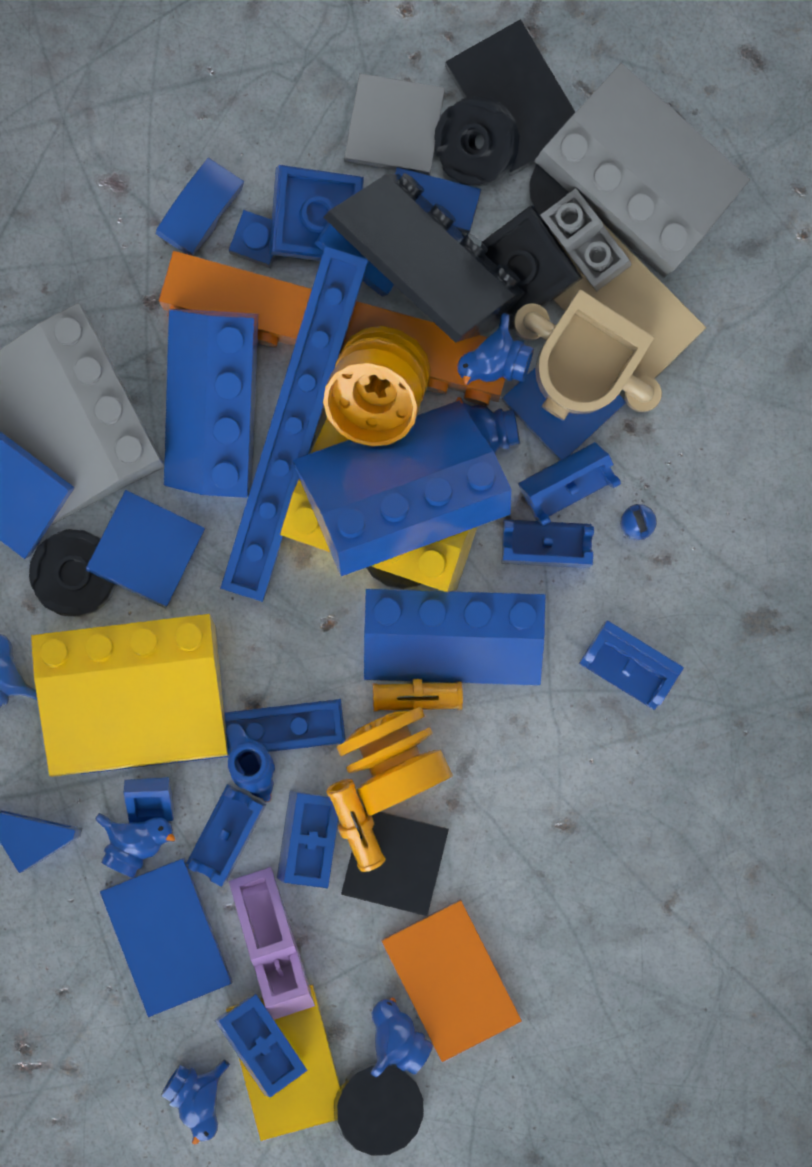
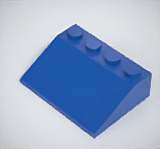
[293,400,512,577]

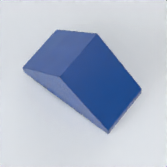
[0,809,82,873]

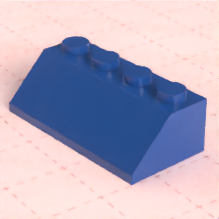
[164,309,259,498]
[364,589,546,685]

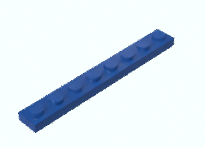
[220,246,369,602]

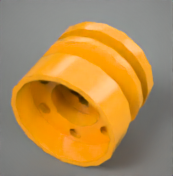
[323,326,431,447]
[336,706,453,816]

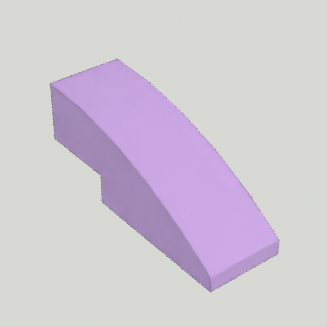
[229,867,315,1020]

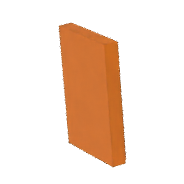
[381,899,522,1062]

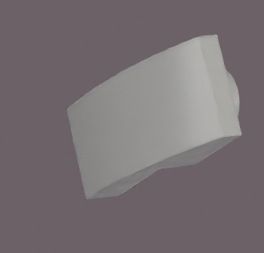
[540,188,632,292]

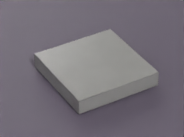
[344,73,445,176]

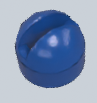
[620,504,657,540]

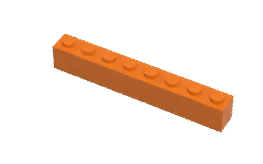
[159,251,505,406]

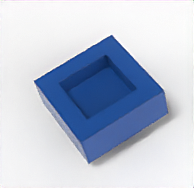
[229,210,275,269]
[123,777,174,822]

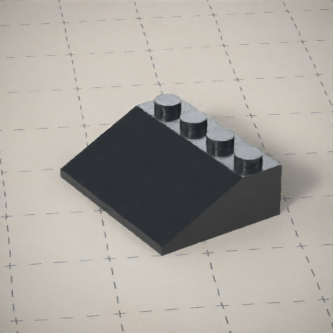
[323,173,525,343]

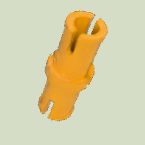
[373,679,463,712]
[326,779,386,872]

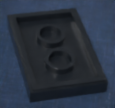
[445,19,575,176]

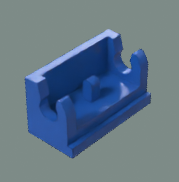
[518,442,621,526]
[501,519,594,568]
[579,620,684,710]
[186,784,267,887]
[277,790,339,889]
[214,994,308,1098]

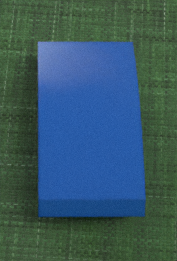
[155,157,244,256]

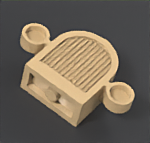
[513,289,662,420]

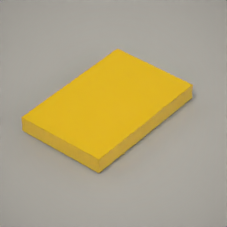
[226,984,341,1141]

